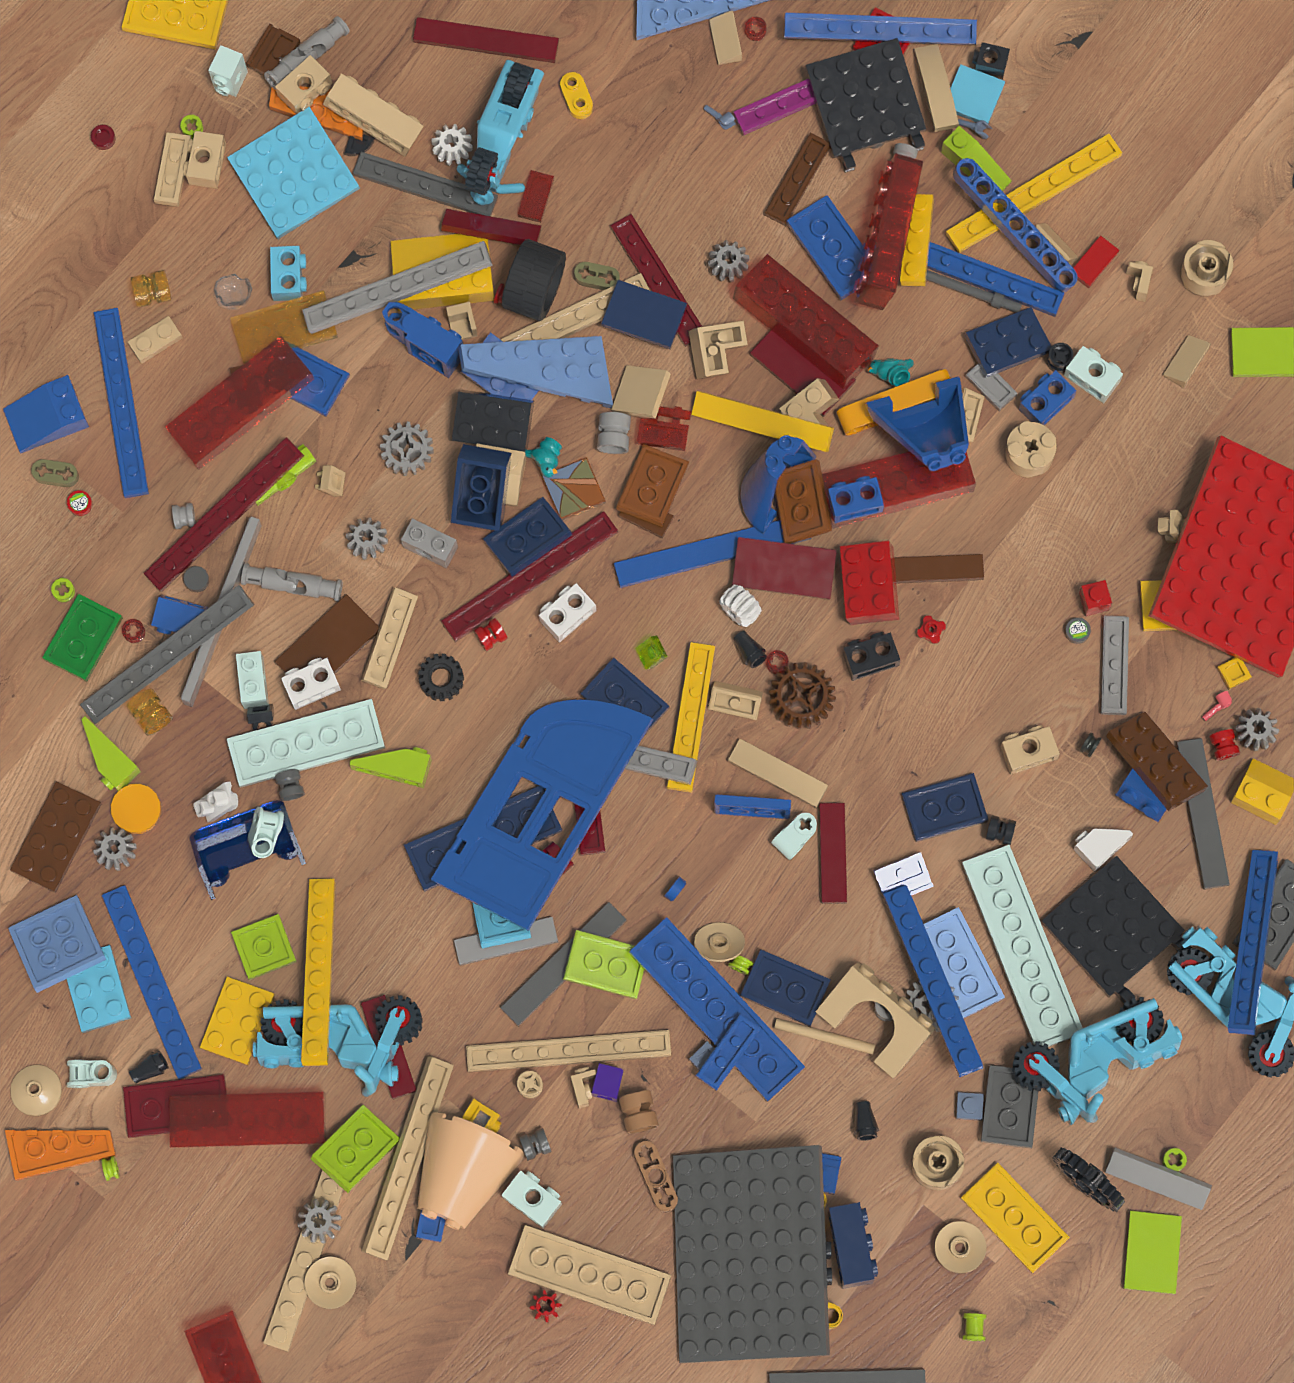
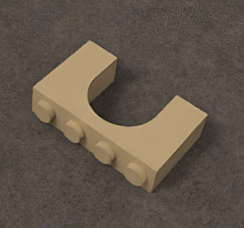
[816,962,936,1078]

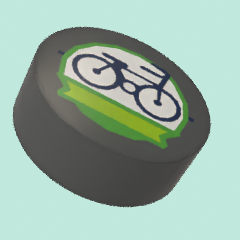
[1065,618,1091,644]

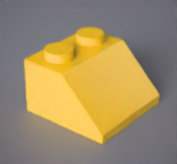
[1231,758,1294,825]

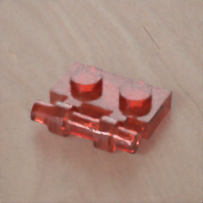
[637,404,692,451]

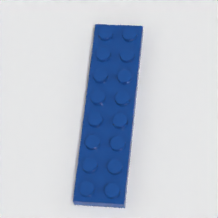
[629,917,805,1102]

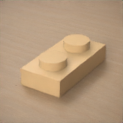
[128,316,183,364]

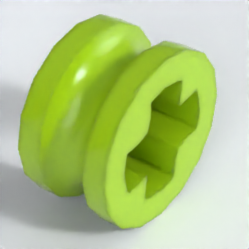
[180,115,203,139]
[51,578,75,603]
[728,955,753,975]
[1162,1148,1187,1172]
[101,1156,120,1181]

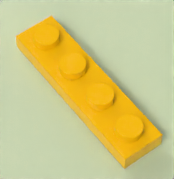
[900,194,934,286]

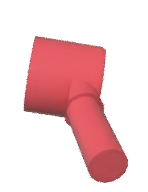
[1202,691,1232,721]

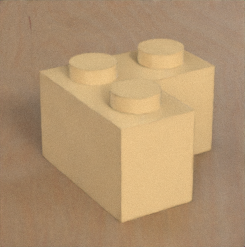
[689,321,748,379]
[779,378,839,435]

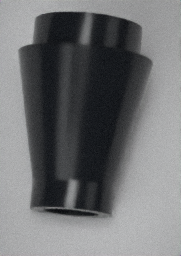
[733,631,767,668]
[129,1051,169,1084]
[854,1101,879,1141]

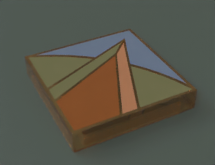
[541,457,606,520]

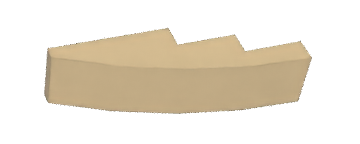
[914,44,959,132]

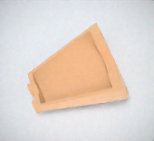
[417,1112,525,1230]

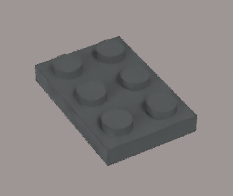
[981,1065,1038,1149]

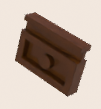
[246,23,301,75]

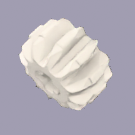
[432,124,473,166]
[719,585,762,627]

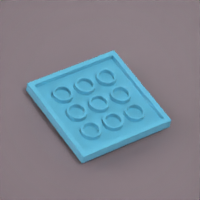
[227,107,360,239]

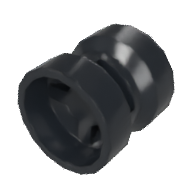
[1047,343,1073,373]
[986,815,1016,845]

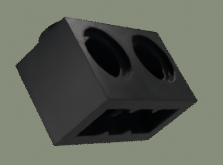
[843,632,900,681]

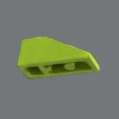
[941,126,1012,192]
[81,716,141,791]
[350,747,432,788]

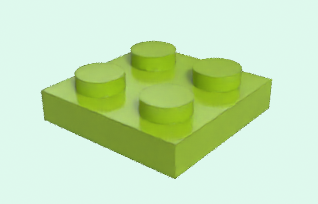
[231,914,297,980]

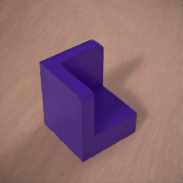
[592,1063,623,1102]

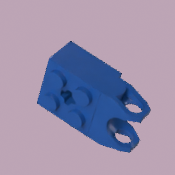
[382,302,463,379]

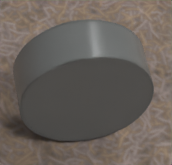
[184,566,209,592]

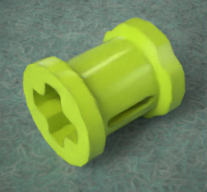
[962,1313,986,1341]

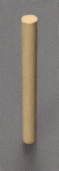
[774,1019,875,1054]

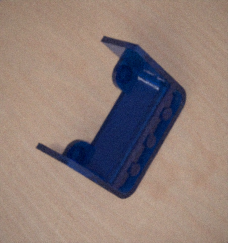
[190,800,306,900]

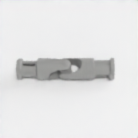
[264,16,350,90]
[241,563,343,602]

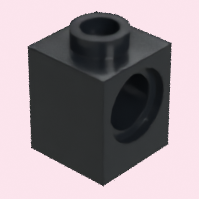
[972,42,1010,80]

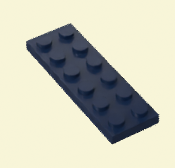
[404,786,563,892]

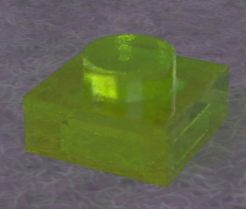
[635,635,668,670]

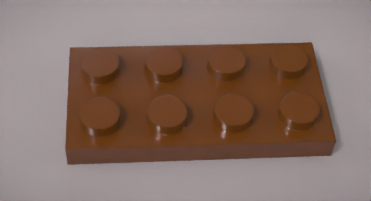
[1106,712,1208,811]
[10,781,102,893]

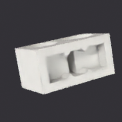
[539,583,597,643]
[281,658,341,710]

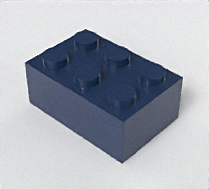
[451,444,512,531]
[828,1202,878,1289]

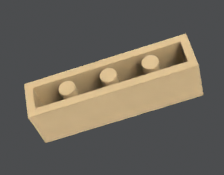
[323,73,424,157]

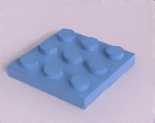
[8,895,106,993]

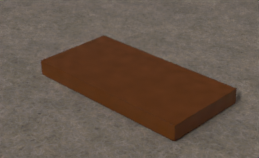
[275,594,379,690]

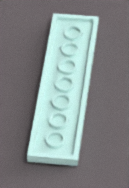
[962,845,1083,1047]

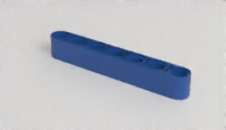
[953,158,1078,292]

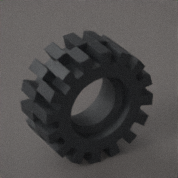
[418,653,464,702]

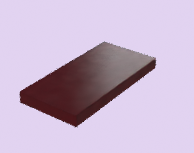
[750,318,856,417]
[732,537,837,600]
[123,1074,230,1138]

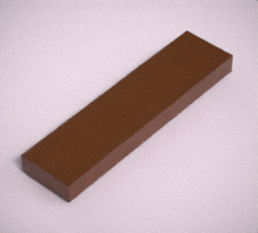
[764,132,830,226]
[894,554,984,584]

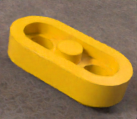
[560,72,593,119]

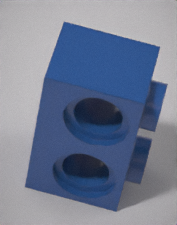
[1019,370,1077,426]
[827,476,884,523]

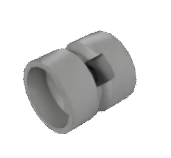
[597,412,631,454]

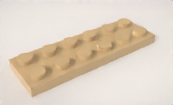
[508,1225,671,1325]

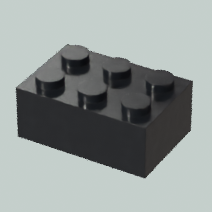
[452,390,534,452]

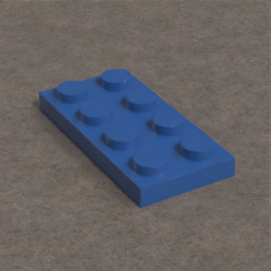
[787,195,882,300]

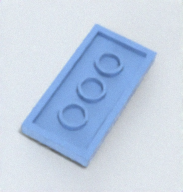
[924,907,1005,1019]

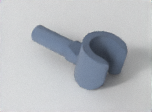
[704,105,736,130]
[958,119,993,139]

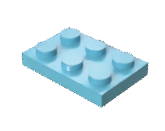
[67,945,131,1033]

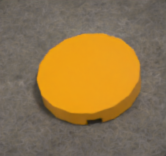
[111,784,161,834]

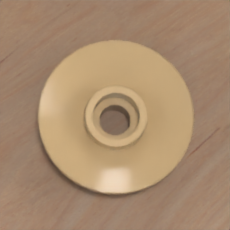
[694,922,745,962]
[11,1065,62,1116]
[935,1221,986,1273]
[304,1257,356,1309]

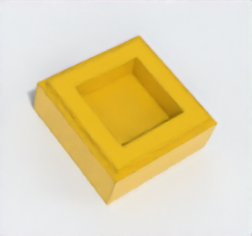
[1217,658,1252,690]

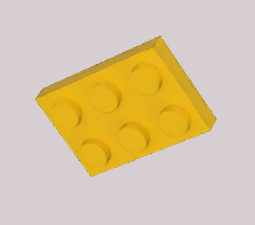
[200,977,275,1066]

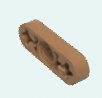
[634,1141,678,1212]

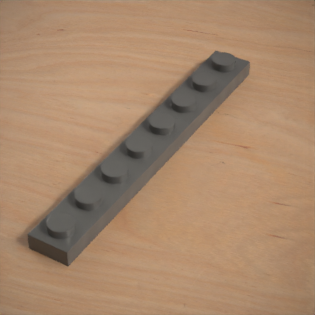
[80,585,255,724]

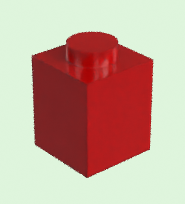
[1079,580,1112,617]

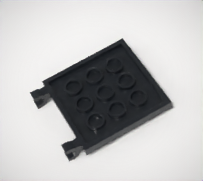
[805,38,926,173]
[1041,856,1192,1004]

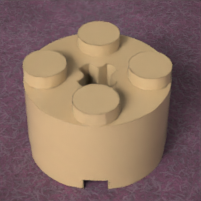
[1181,240,1233,296]
[1005,421,1056,478]
[911,1136,964,1191]

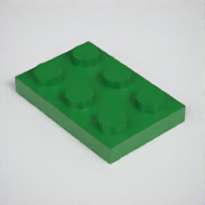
[42,594,123,682]

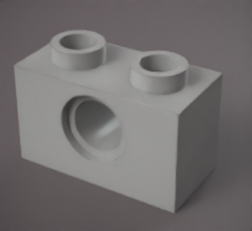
[401,518,458,569]

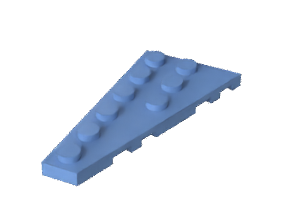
[636,0,770,40]
[458,336,613,408]

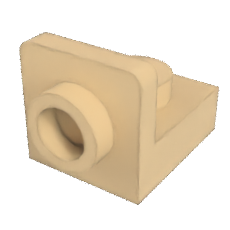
[1126,261,1153,302]
[571,1067,596,1109]

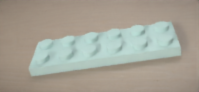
[227,699,385,788]

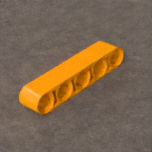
[836,369,951,436]

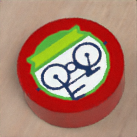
[67,490,93,516]

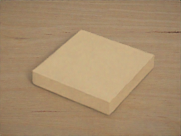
[611,365,671,419]

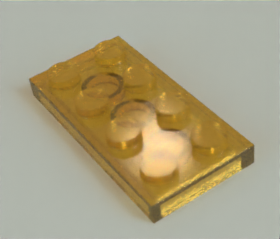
[231,291,338,365]

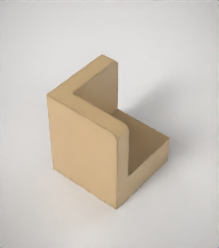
[446,302,478,340]

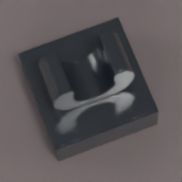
[247,704,274,731]

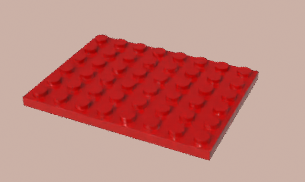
[1148,435,1294,678]

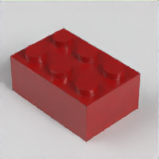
[840,540,900,625]

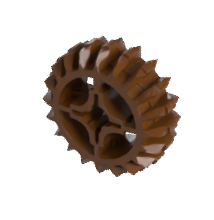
[768,662,836,729]

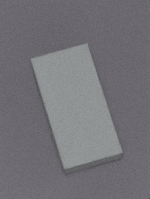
[965,364,1017,411]

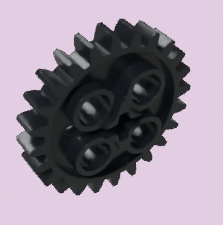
[1052,1147,1125,1212]

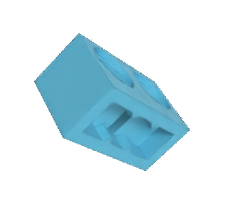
[270,246,307,301]

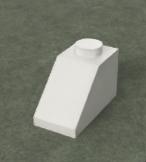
[1074,829,1133,872]

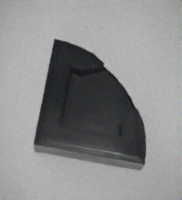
[344,134,375,156]

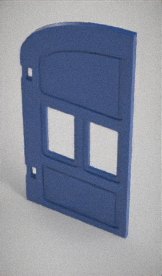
[431,700,653,931]

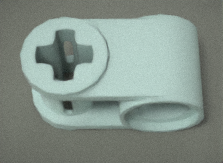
[248,807,284,858]
[771,813,817,860]
[67,1060,117,1088]

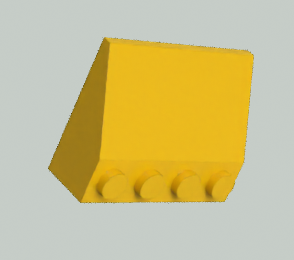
[391,234,494,311]

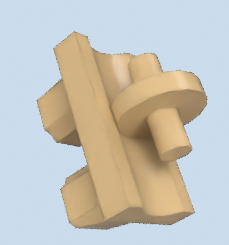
[1158,510,1185,543]

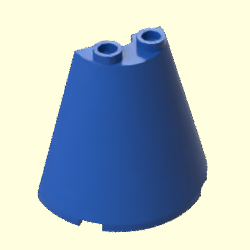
[866,376,969,471]
[741,435,816,534]

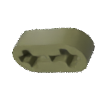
[574,262,620,290]
[31,459,79,487]

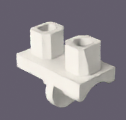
[193,782,238,822]

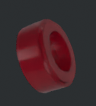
[91,124,116,150]

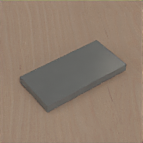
[1232,859,1294,971]

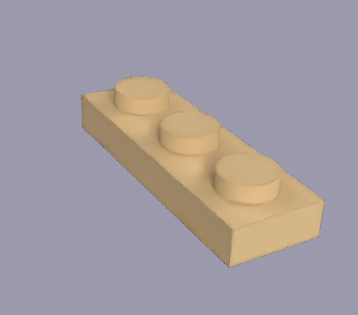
[154,132,191,207]

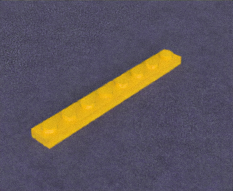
[946,134,1122,253]
[301,879,336,1066]

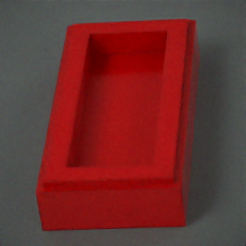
[1073,235,1120,288]

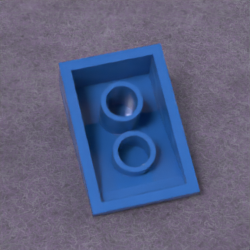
[3,375,89,454]

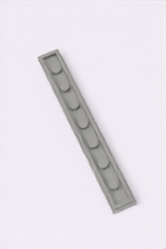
[302,241,492,334]
[181,517,262,707]

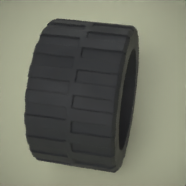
[502,239,566,321]

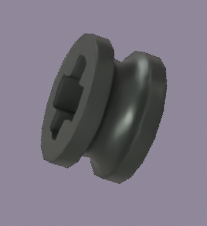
[1080,732,1102,757]

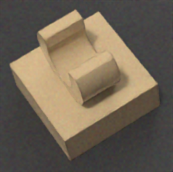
[315,465,345,497]

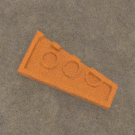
[269,86,364,141]
[5,1130,116,1181]

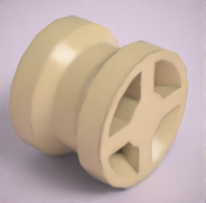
[517,1071,543,1099]

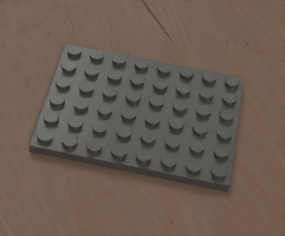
[673,1145,830,1363]

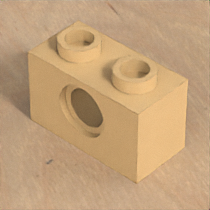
[275,55,332,114]
[183,131,226,189]
[1000,725,1060,775]

